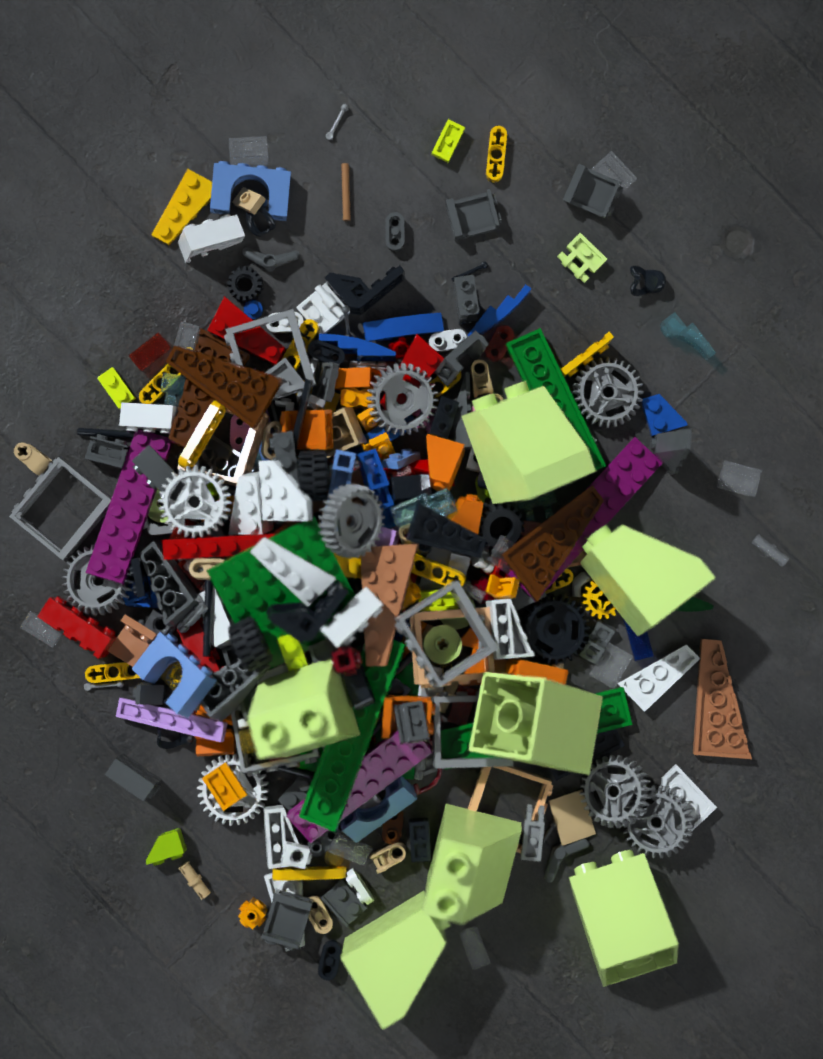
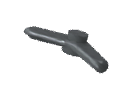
[242,247,299,272]
[544,838,590,883]

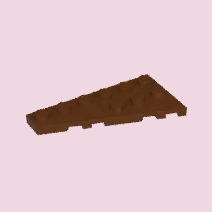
[169,328,250,449]
[166,345,284,428]
[500,485,604,602]

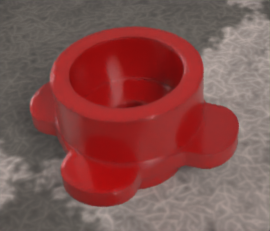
[389,337,410,358]

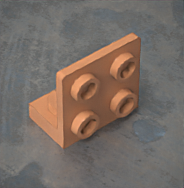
[108,615,157,667]

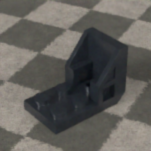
[324,265,405,315]
[266,579,348,642]

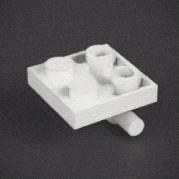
[296,283,350,334]

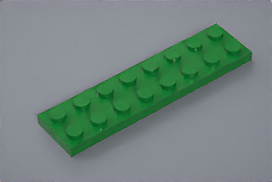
[505,328,606,483]

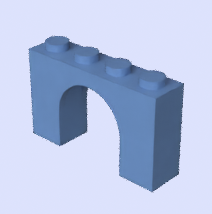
[210,161,291,221]
[132,632,217,718]

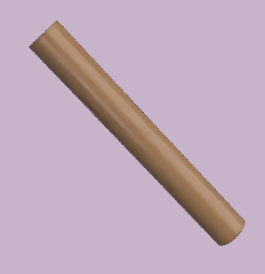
[341,163,351,221]

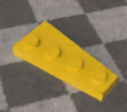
[151,169,212,245]

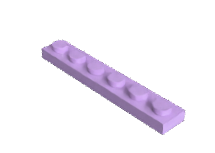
[116,698,227,742]

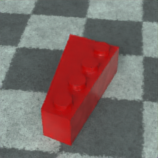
[380,334,444,410]
[177,614,224,673]

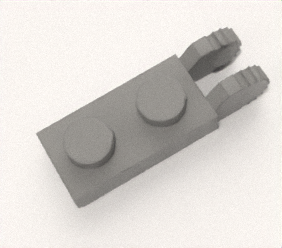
[521,804,545,862]

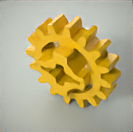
[581,581,616,619]

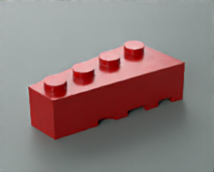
[207,296,286,366]
[37,596,118,659]

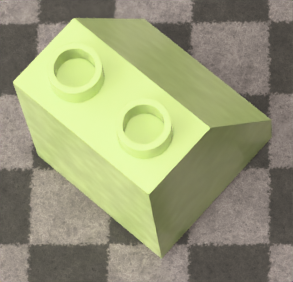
[462,381,596,504]
[580,525,715,636]
[248,658,360,759]
[469,672,603,775]
[422,804,522,924]
[569,850,678,987]
[341,891,451,1029]

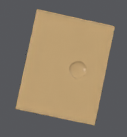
[548,789,596,846]

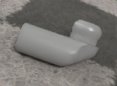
[572,571,592,597]

